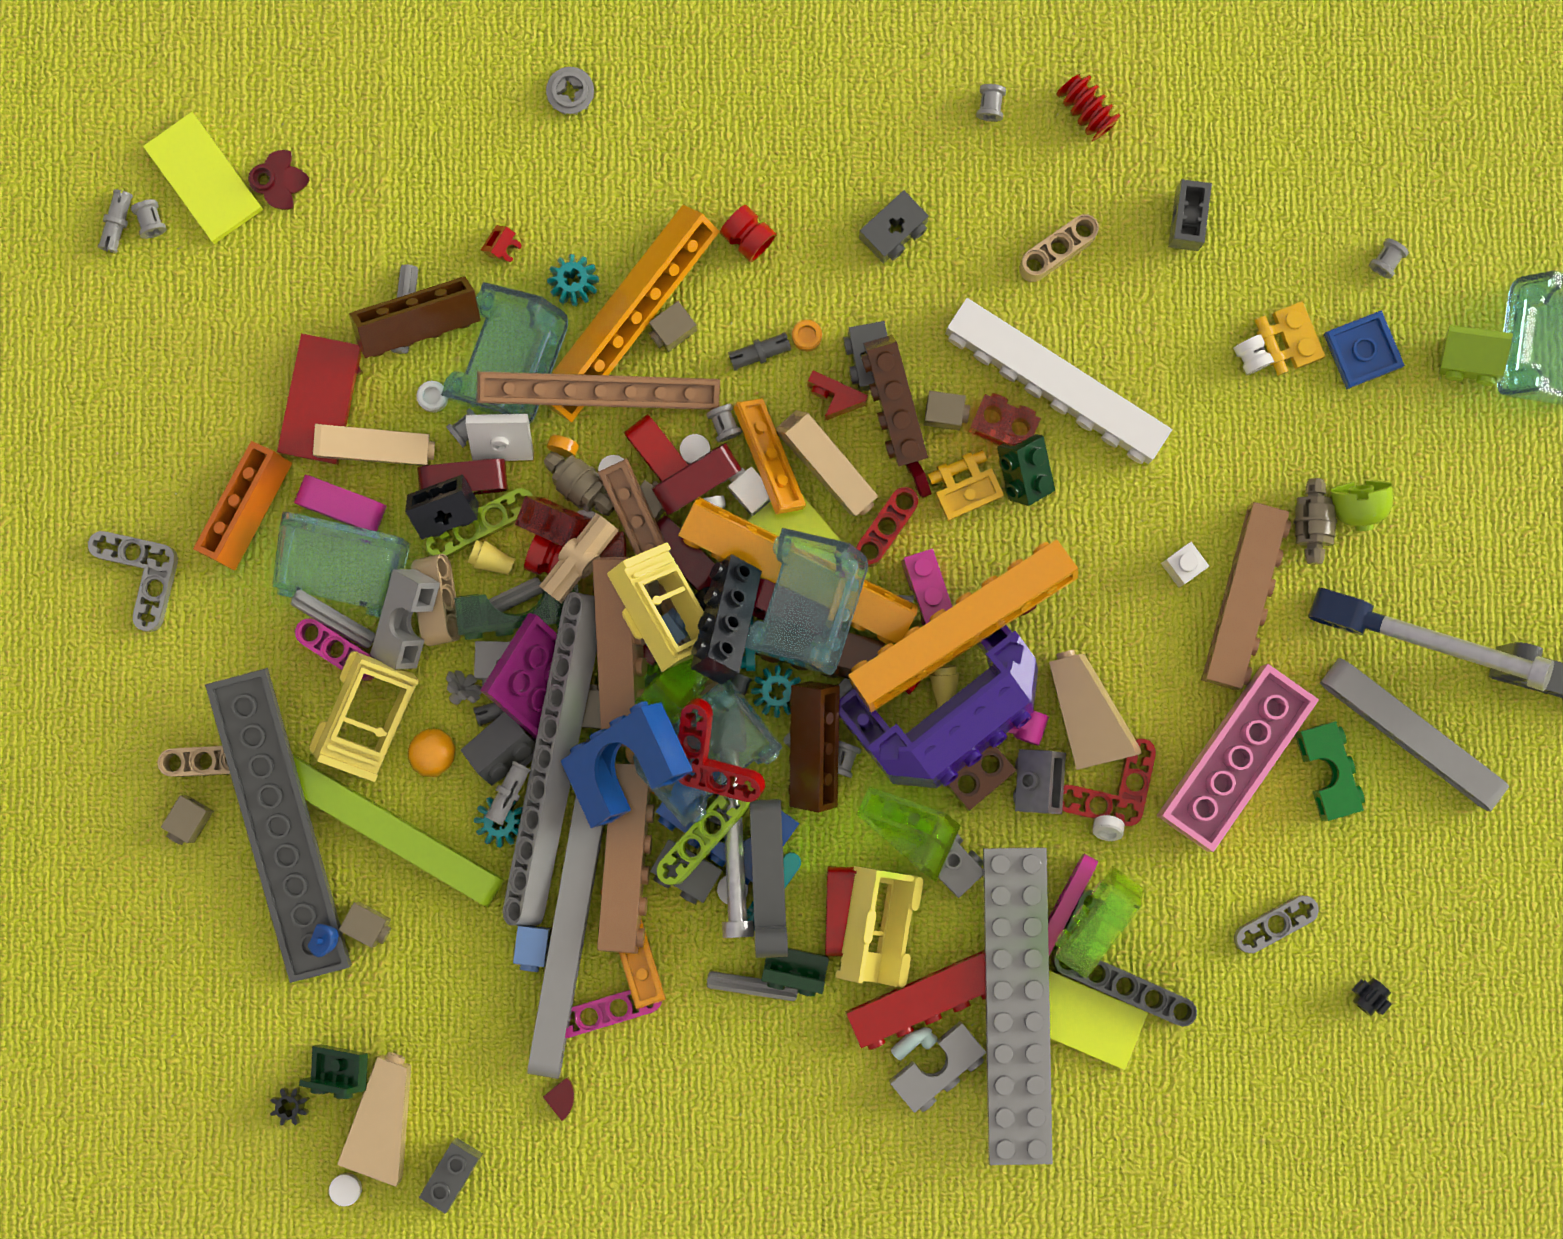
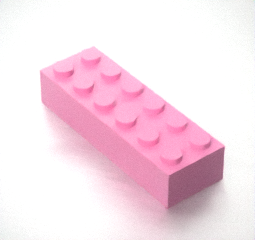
[1156,664,1319,852]

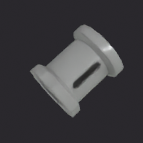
[976,84,1006,122]
[131,199,167,239]
[1369,238,1409,279]
[706,404,743,443]
[446,408,476,448]
[838,741,862,778]

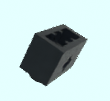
[405,474,479,540]

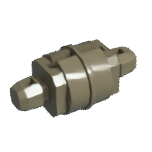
[544,452,615,516]
[1294,478,1337,565]

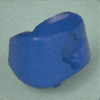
[308,924,339,958]

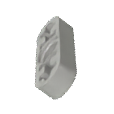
[1234,895,1319,953]

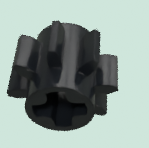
[1352,978,1392,1017]
[270,1087,310,1125]

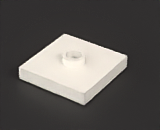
[465,414,534,461]

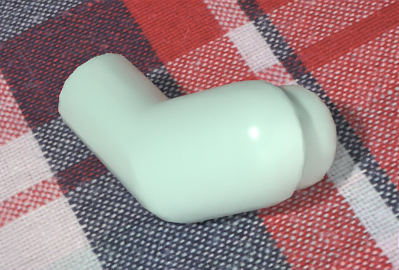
[891,1027,937,1061]

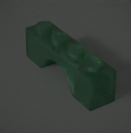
[453,584,579,640]

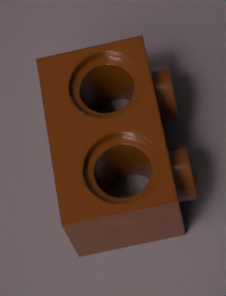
[947,746,1017,811]

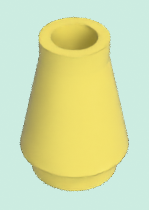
[467,540,515,575]
[929,665,960,709]

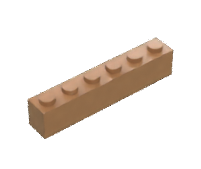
[1201,502,1291,690]
[593,557,649,747]
[597,763,657,954]

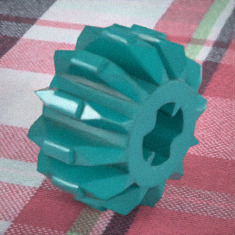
[547,254,599,307]
[751,665,801,718]
[474,797,523,847]

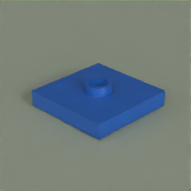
[1323,310,1405,390]

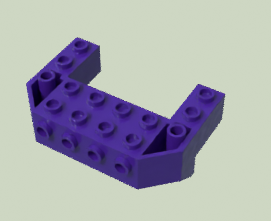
[839,625,1038,788]

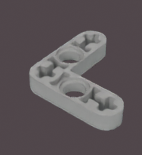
[88,531,178,632]

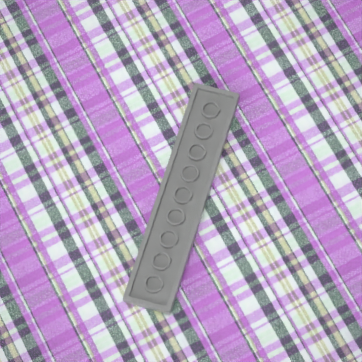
[983,848,1053,1165]

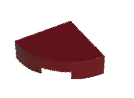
[905,461,932,498]
[543,1077,574,1121]

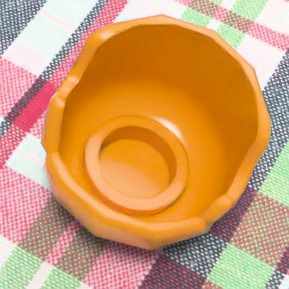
[408,728,456,777]

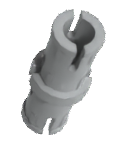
[98,189,133,253]
[485,761,531,826]

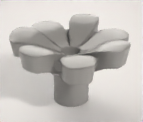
[446,670,482,705]

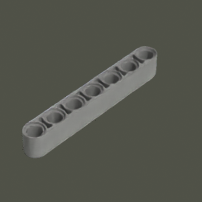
[1320,658,1509,812]

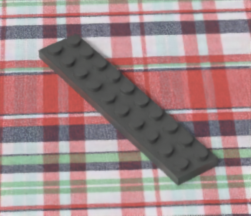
[205,668,352,983]

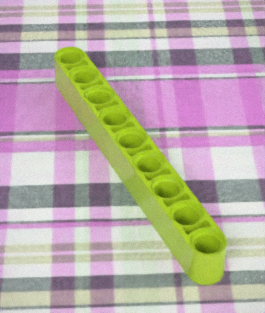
[292,754,504,907]

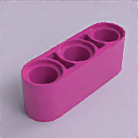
[294,475,387,535]
[295,619,377,681]

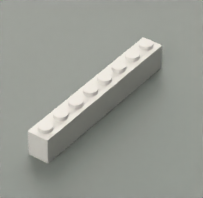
[945,298,1173,464]

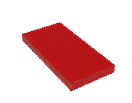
[277,333,362,465]

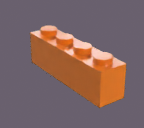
[193,441,292,571]

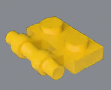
[1254,301,1326,376]
[927,450,1004,521]

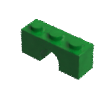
[1295,721,1365,821]

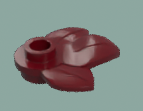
[248,150,310,210]

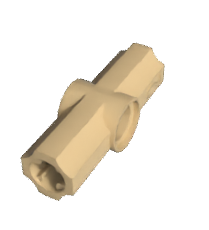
[539,513,619,604]

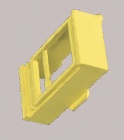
[607,542,704,672]
[309,651,419,782]
[835,866,923,988]

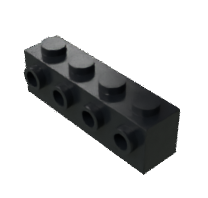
[690,554,762,685]

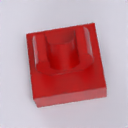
[481,225,522,262]

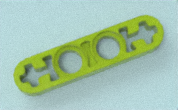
[426,488,536,557]
[657,795,750,885]

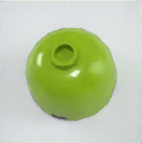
[1330,480,1394,531]

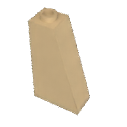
[775,410,878,516]
[313,424,435,466]
[1049,650,1142,770]
[337,1052,411,1187]

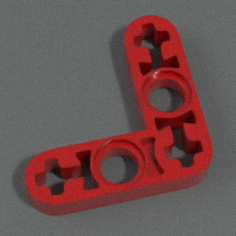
[678,698,765,802]
[1062,739,1156,826]

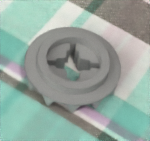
[546,67,594,115]

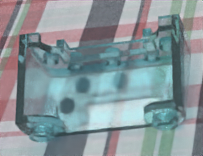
[1497,270,1563,405]
[441,282,568,424]
[272,512,410,618]
[745,528,868,675]
[633,680,782,827]

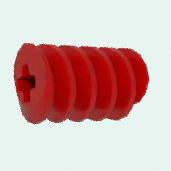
[1056,74,1121,142]

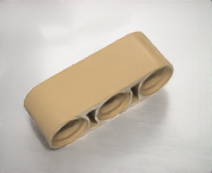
[1019,214,1099,282]
[411,554,461,646]
[157,746,230,777]

